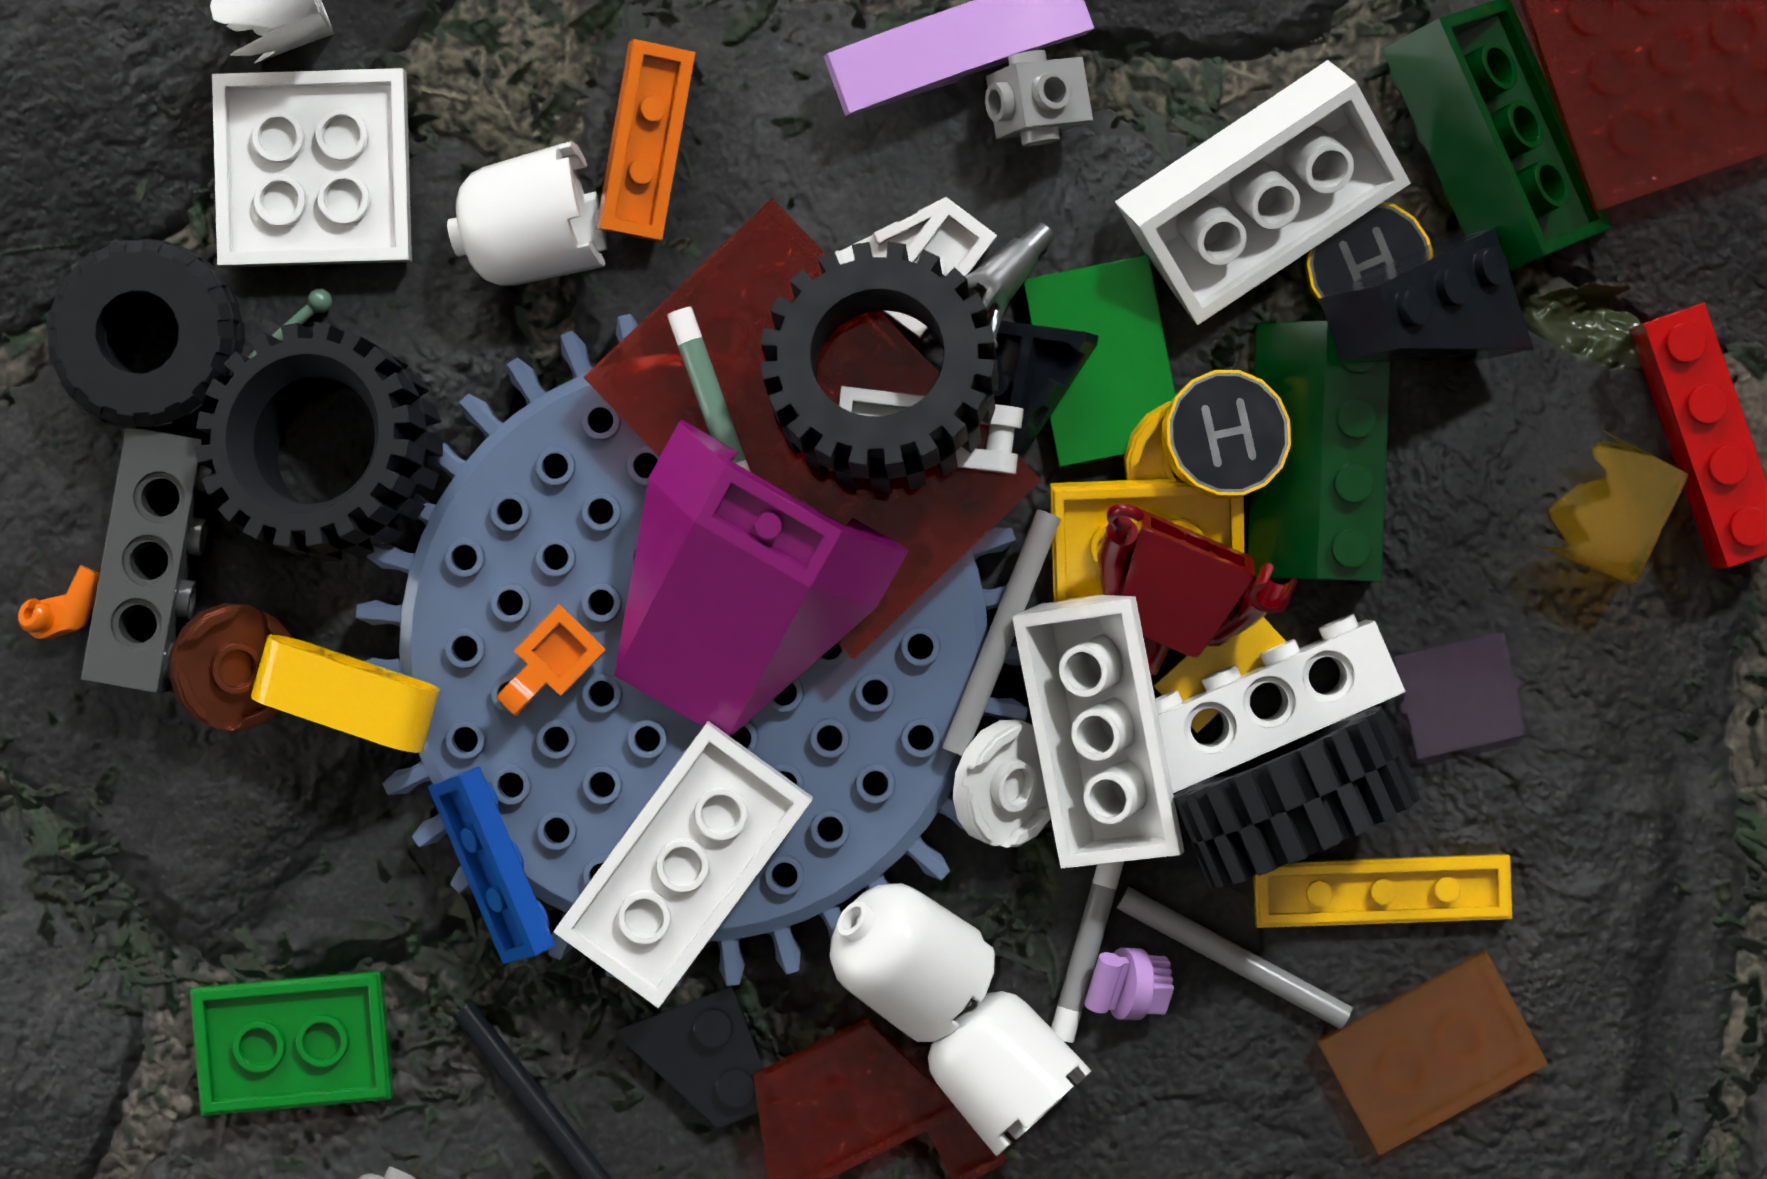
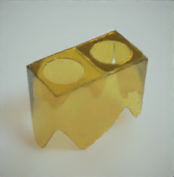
[1536,427,1690,584]

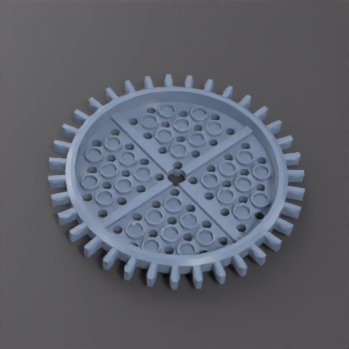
[356,308,1030,987]

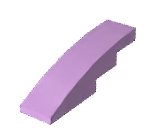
[823,0,1094,117]

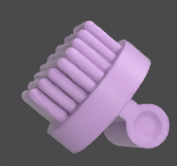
[1084,948,1174,1020]

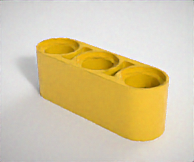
[250,634,440,753]

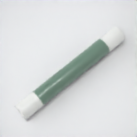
[667,306,750,471]

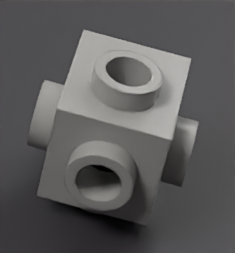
[985,50,1093,147]

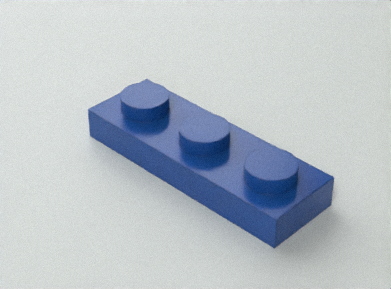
[428,766,556,964]

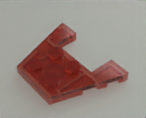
[753,1017,1008,1179]

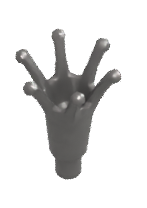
[965,222,1054,349]

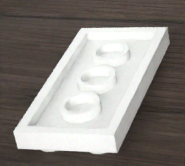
[553,721,813,1008]

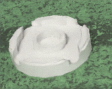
[953,719,1051,848]

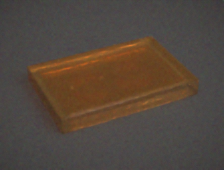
[1316,950,1548,1155]

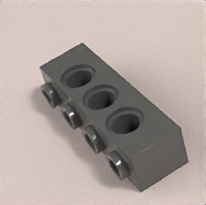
[81,428,216,693]

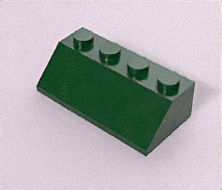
[1382,0,1612,273]
[1246,321,1390,582]

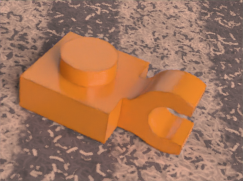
[496,604,607,716]

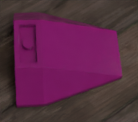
[614,420,909,737]

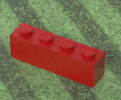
[1629,302,1767,569]

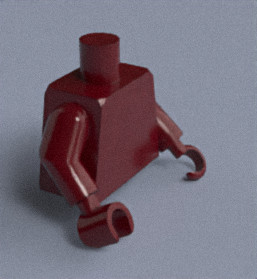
[1097,503,1297,675]

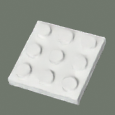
[212,68,412,268]

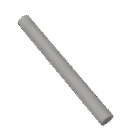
[942,509,1061,757]
[1116,886,1353,1029]

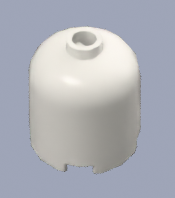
[447,141,607,286]
[830,883,995,1042]
[928,991,1092,1156]

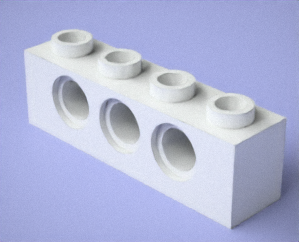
[1155,614,1406,793]

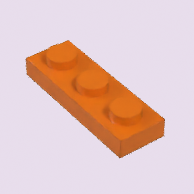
[596,39,696,242]

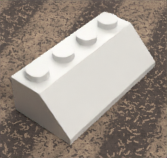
[1115,60,1411,325]
[1012,595,1184,869]

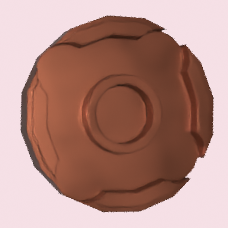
[168,603,292,731]

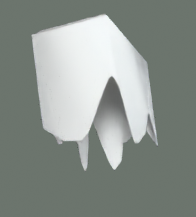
[210,0,334,63]

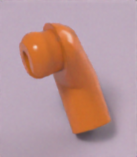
[18,565,100,640]

